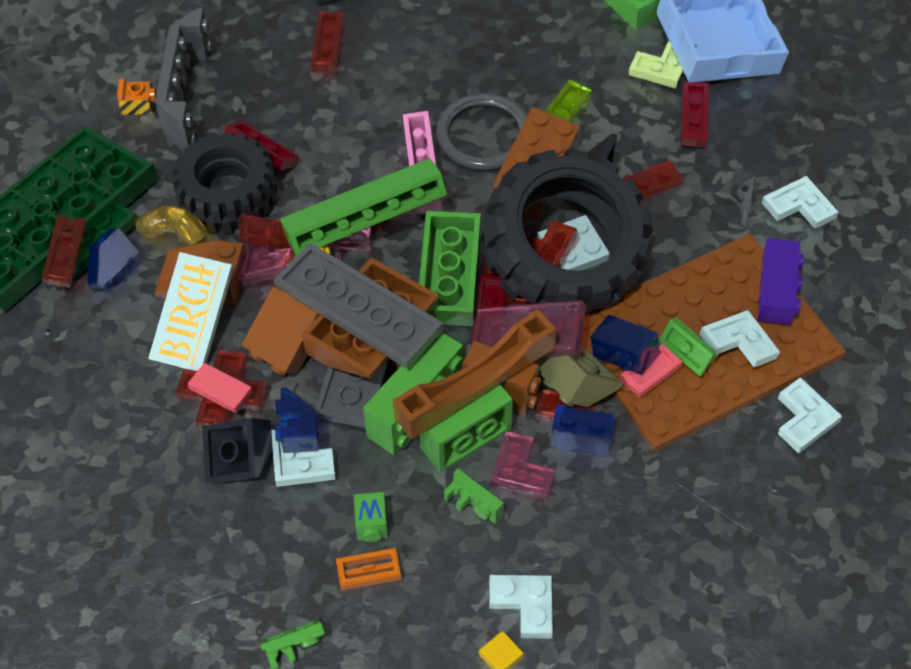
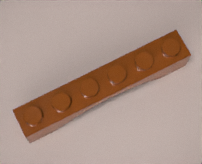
[393,309,556,439]

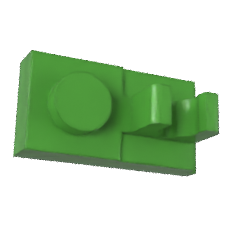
[658,317,719,376]
[444,468,504,525]
[259,619,325,669]

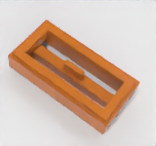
[336,548,402,591]

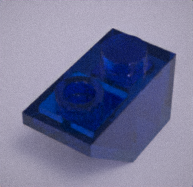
[87,228,139,289]
[275,388,319,453]

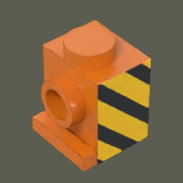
[117,79,157,115]

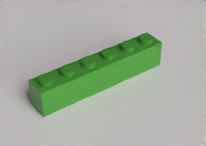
[280,158,447,256]

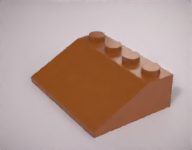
[301,257,439,378]

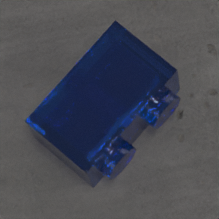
[590,314,660,375]
[550,405,615,457]

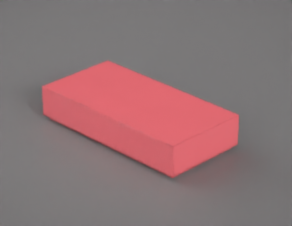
[620,344,682,398]
[188,363,252,413]

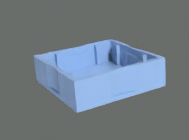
[656,0,789,83]

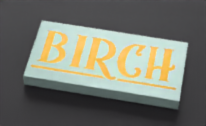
[148,252,234,372]

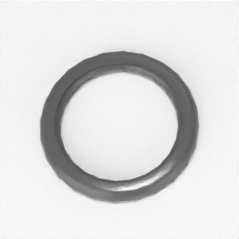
[436,93,527,170]

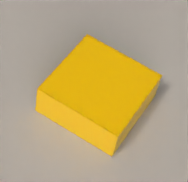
[479,631,524,669]

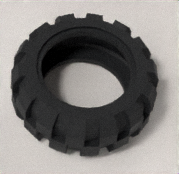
[480,149,653,319]

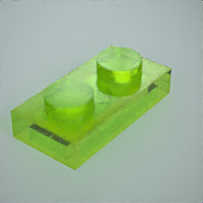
[545,80,591,122]

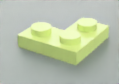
[629,41,684,89]

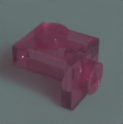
[331,228,372,261]

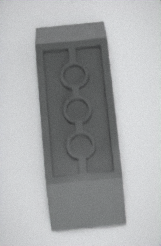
[155,8,213,153]

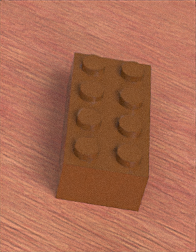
[490,107,580,221]

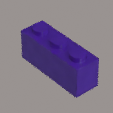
[757,238,804,325]

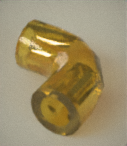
[136,206,209,246]

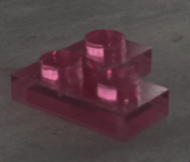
[239,234,296,286]
[490,431,555,501]

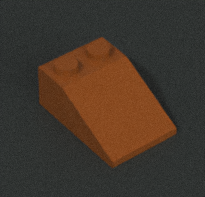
[154,240,247,306]

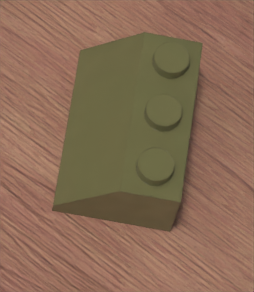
[533,331,624,407]

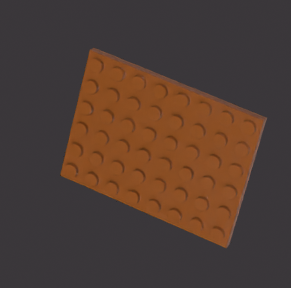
[565,233,846,453]

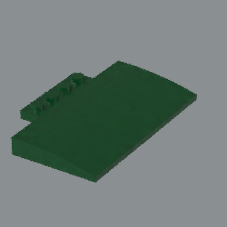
[0,126,159,313]

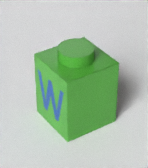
[354,492,388,542]

